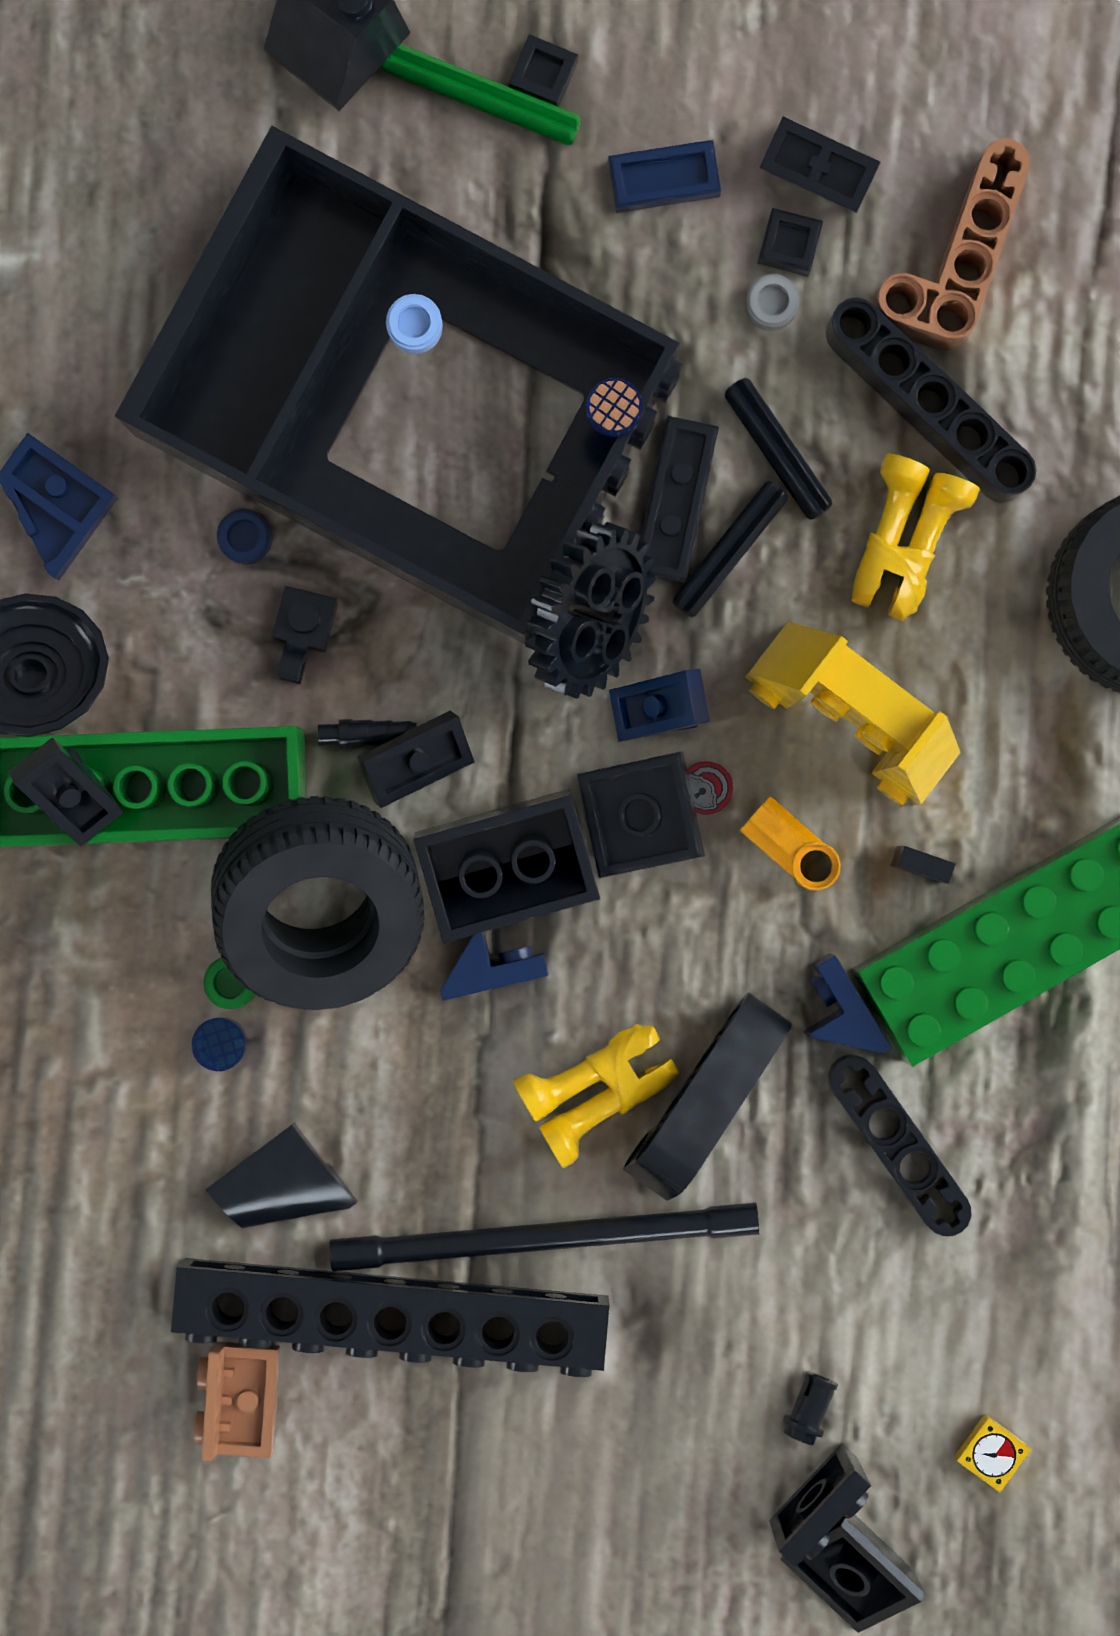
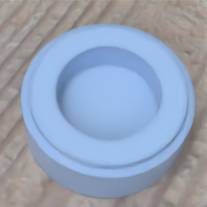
[386,294,443,354]

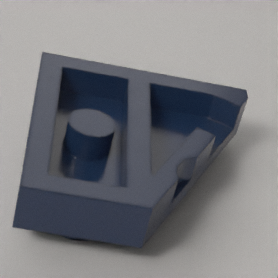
[0,433,118,580]

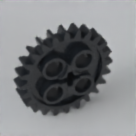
[525,522,656,699]

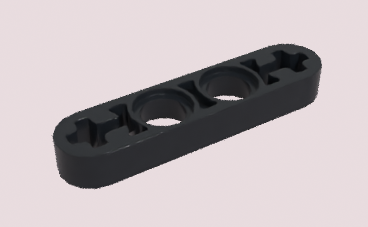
[828,1055,972,1236]

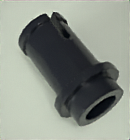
[783,1371,838,1445]

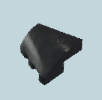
[206,1122,358,1228]

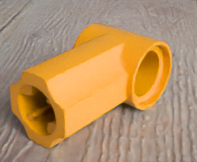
[740,796,841,891]

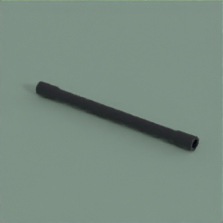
[329,1202,759,1272]

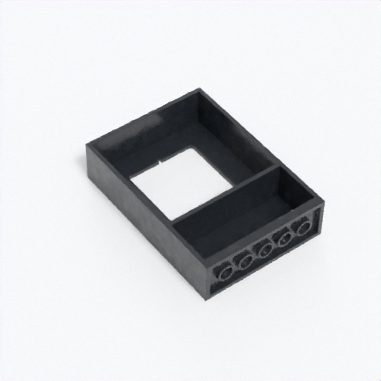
[115,125,683,644]

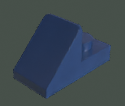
[609,669,710,742]
[440,932,549,1001]
[803,953,892,1054]

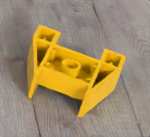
[745,621,961,807]

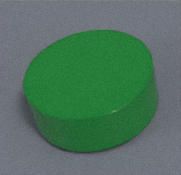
[203,958,256,1009]

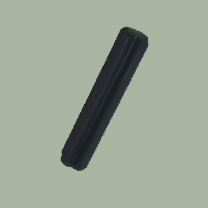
[725,377,832,520]
[673,481,788,617]

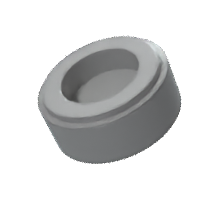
[745,274,800,331]

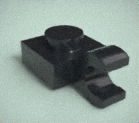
[272,586,339,685]

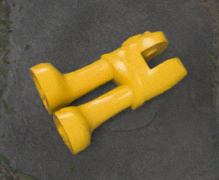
[851,453,980,622]
[512,1024,680,1169]

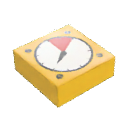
[954,1414,1032,1493]

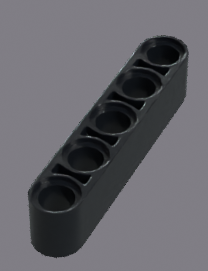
[826,297,1037,503]

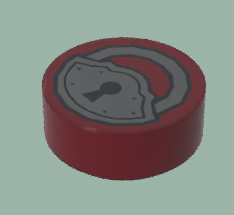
[687,761,733,815]

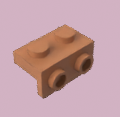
[194,1342,280,1462]

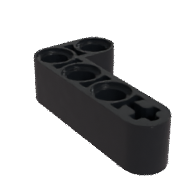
[623,992,792,1201]

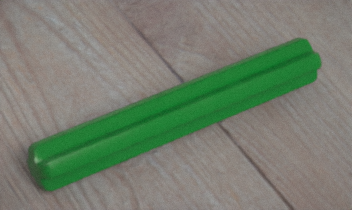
[381,44,581,145]

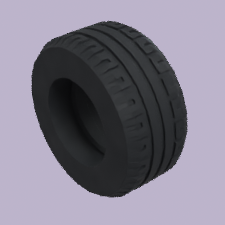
[1046,495,1120,693]
[211,796,425,1010]

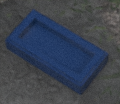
[608,140,721,213]

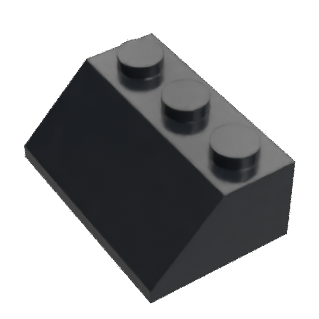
[413,789,600,943]

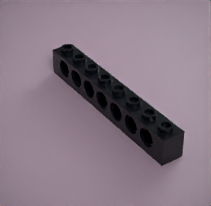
[171,1258,610,1377]

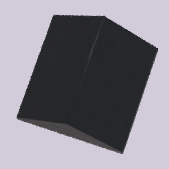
[780,1515,925,1633]

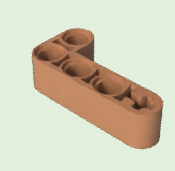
[872,138,1030,350]

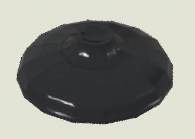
[0,593,109,737]

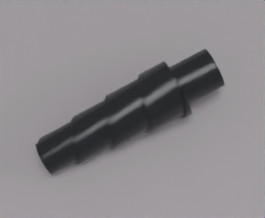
[318,719,417,750]

